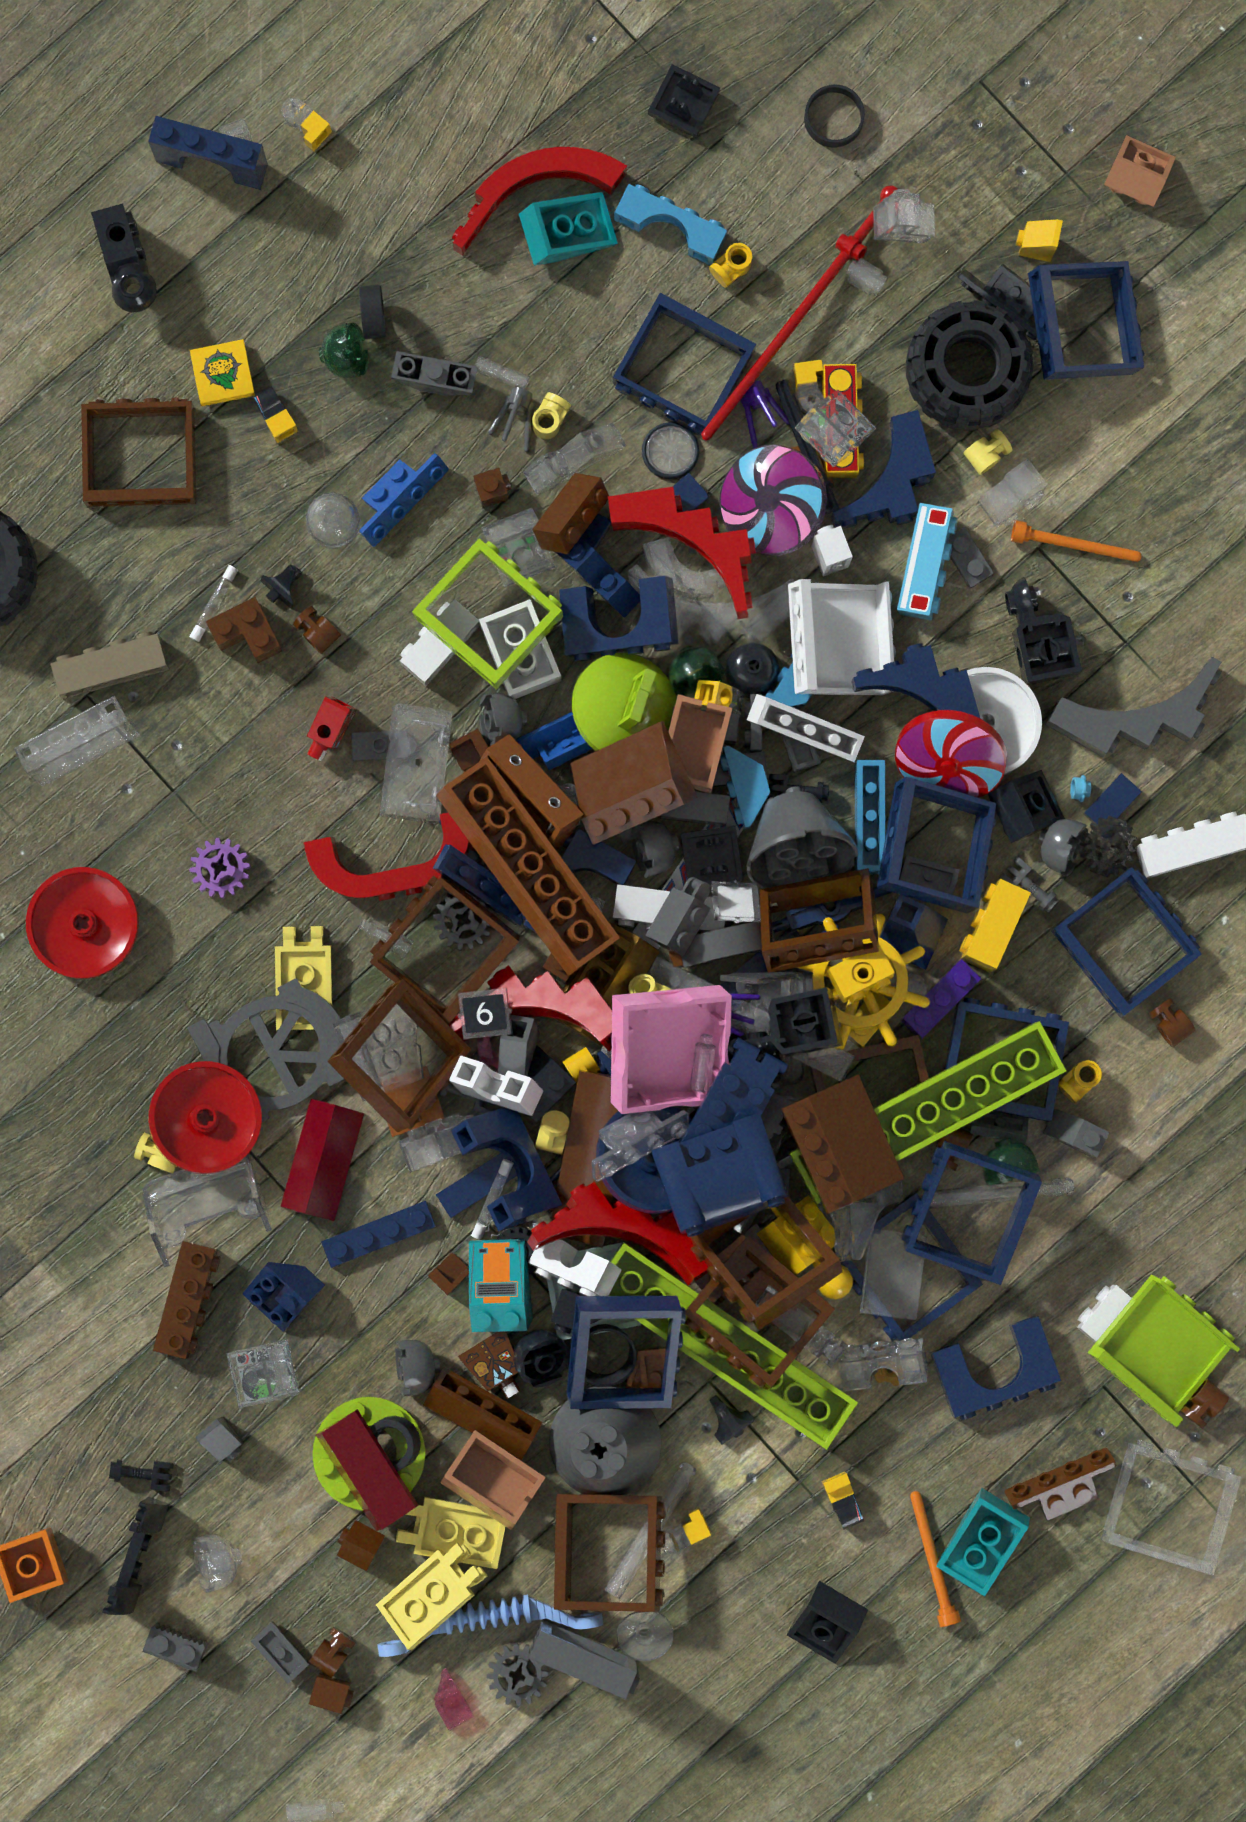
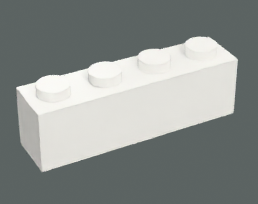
[747,694,865,762]
[1135,811,1246,878]
[613,884,725,934]

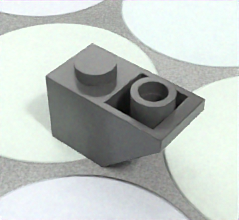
[498,1014,540,1076]

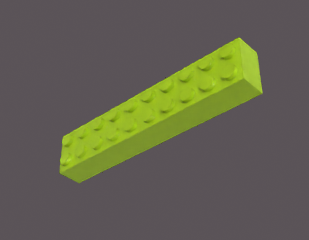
[789,1021,1066,1204]
[609,1242,858,1450]

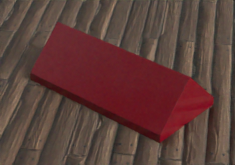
[280,1099,365,1221]
[316,1409,418,1531]

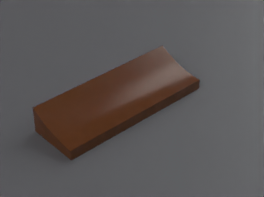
[551,1070,618,1248]

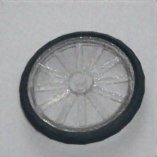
[642,422,700,479]

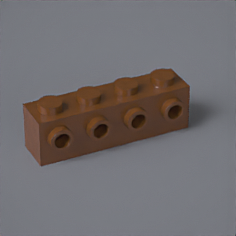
[153,1241,221,1359]
[423,1367,542,1460]

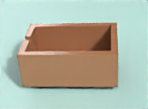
[669,694,732,793]
[441,1430,546,1530]

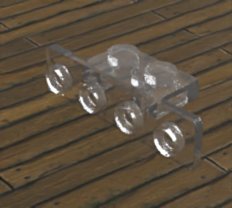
[592,1110,689,1182]

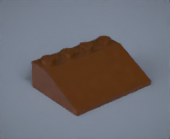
[571,721,698,845]
[781,1074,904,1214]

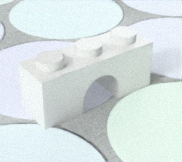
[449,1056,543,1116]
[528,1240,621,1296]

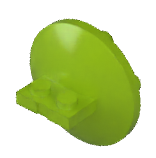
[572,653,677,751]

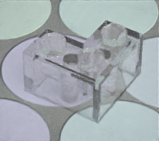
[873,189,935,243]
[978,458,1048,528]
[398,1113,474,1173]

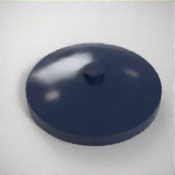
[596,1106,692,1213]

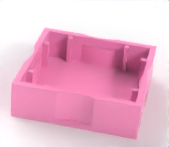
[611,985,732,1114]

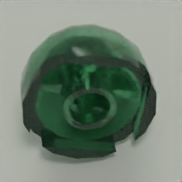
[319,323,368,378]
[668,646,726,697]
[982,1138,1040,1186]

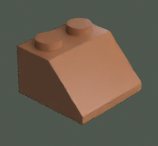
[1104,135,1176,207]

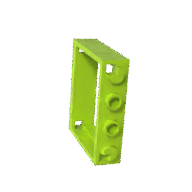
[412,538,563,690]

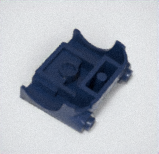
[652,1112,789,1237]

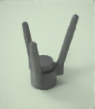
[488,387,535,452]

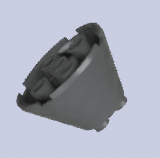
[747,787,858,889]
[549,1386,662,1495]

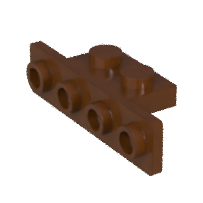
[1004,1448,1117,1521]

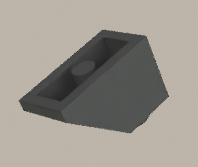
[1043,1108,1109,1158]
[195,1416,244,1462]

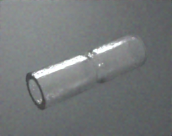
[475,356,530,389]

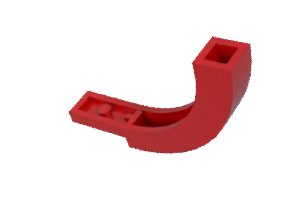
[452,147,627,256]

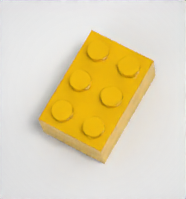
[959,879,1031,973]

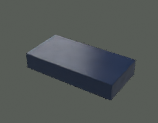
[1083,773,1142,833]

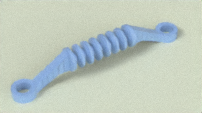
[377,1595,603,1657]

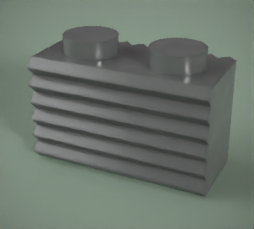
[142,1623,208,1672]

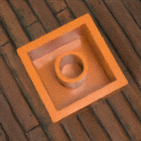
[0,1527,69,1603]

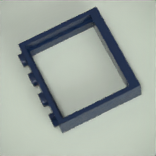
[1028,261,1145,380]
[613,293,756,435]
[877,777,997,914]
[1051,867,1202,1018]
[944,998,1069,1122]
[901,1141,1042,1285]
[834,1193,983,1344]
[566,1296,686,1409]

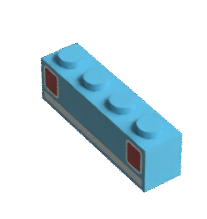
[897,503,958,621]

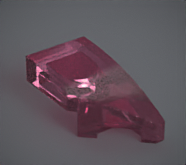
[434,1668,474,1731]

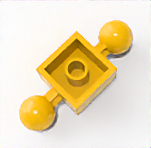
[757,1195,853,1300]

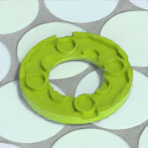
[313,1397,426,1510]

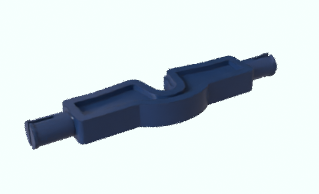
[772,886,892,934]

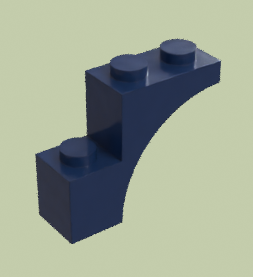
[555,537,641,618]

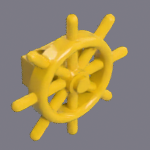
[797,913,930,1050]

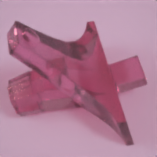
[476,1035,499,1069]

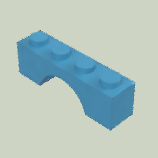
[614,184,727,265]

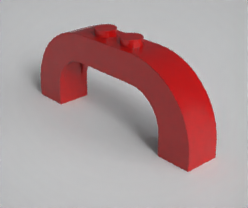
[304,813,471,901]

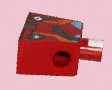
[307,696,357,761]

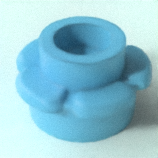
[1070,775,1091,802]

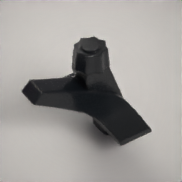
[261,565,302,608]
[709,1395,755,1445]

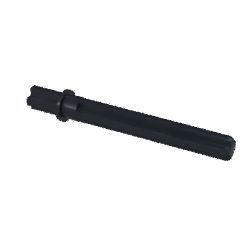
[775,379,839,514]

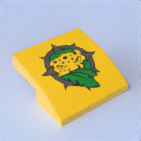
[190,339,255,407]

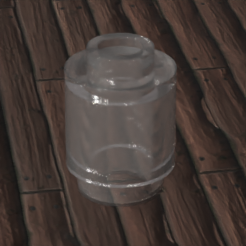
[845,258,888,296]

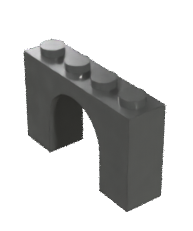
[660,706,740,827]

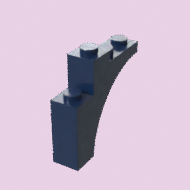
[831,410,936,529]
[851,643,981,719]

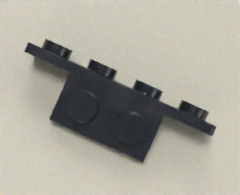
[957,264,1038,342]

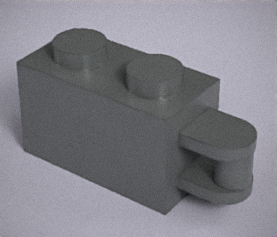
[645,877,711,957]

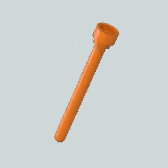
[1011,520,1142,562]
[910,1491,961,1627]

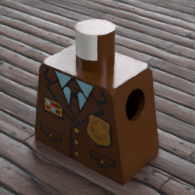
[458,1331,521,1399]

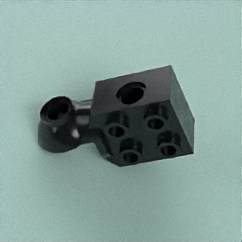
[91,203,157,313]
[1005,577,1082,685]
[732,987,843,1061]

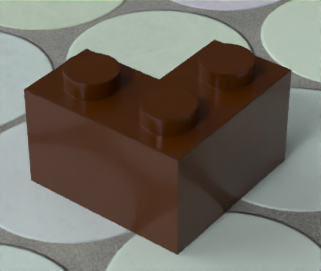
[206,597,282,663]

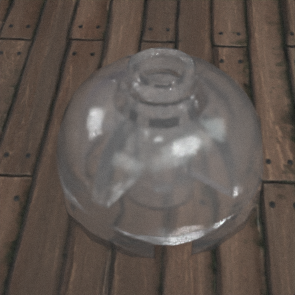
[305,492,361,549]
[193,1534,242,1593]

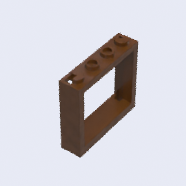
[81,397,196,507]
[760,868,879,973]
[370,875,520,1025]
[327,978,471,1132]
[808,1035,929,1093]
[691,1197,843,1330]
[685,1236,835,1390]
[554,1494,666,1612]

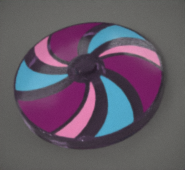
[720,445,827,556]

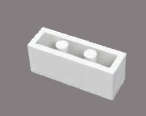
[400,599,480,686]

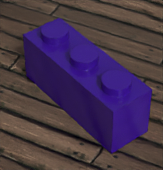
[900,959,981,1039]

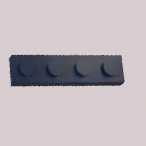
[432,844,523,926]
[321,1201,436,1268]

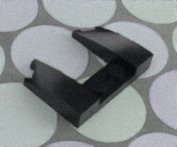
[102,1497,170,1615]

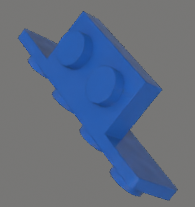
[360,453,449,547]
[516,712,593,770]

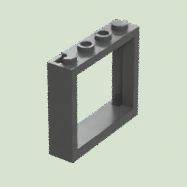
[529,1619,640,1700]

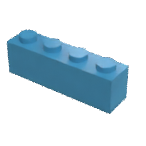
[855,760,885,874]

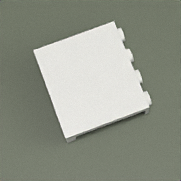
[788,579,896,695]

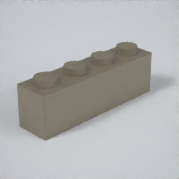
[50,632,169,699]

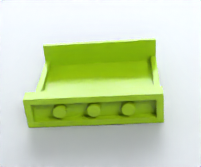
[1087,1274,1240,1428]

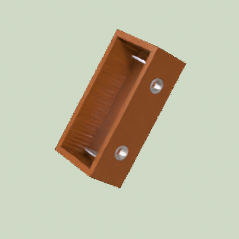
[479,734,583,850]

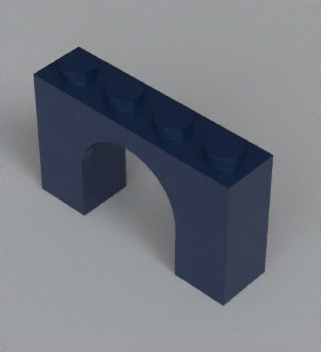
[148,116,268,190]
[559,576,679,661]
[522,828,636,935]
[451,1107,562,1232]
[930,1316,1061,1421]

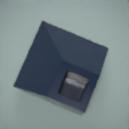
[880,895,948,970]
[243,1262,325,1332]

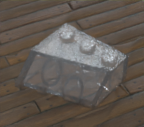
[333,1004,424,1102]

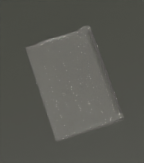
[860,1228,927,1320]

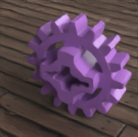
[189,838,251,899]

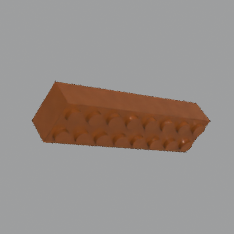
[436,757,620,976]

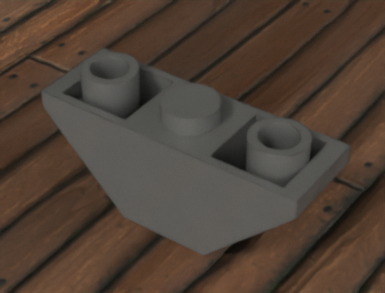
[391,351,478,396]

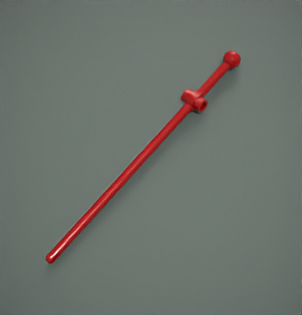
[701,185,901,441]

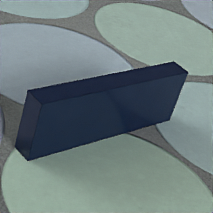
[436,1153,517,1218]

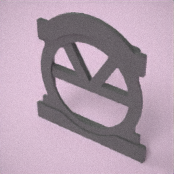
[187,978,347,1131]

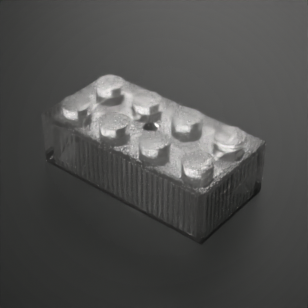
[379,703,453,824]

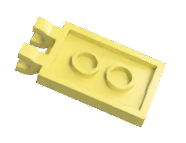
[275,926,332,1030]
[396,1497,505,1569]
[376,1543,487,1650]

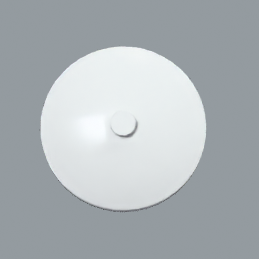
[967,667,1042,775]

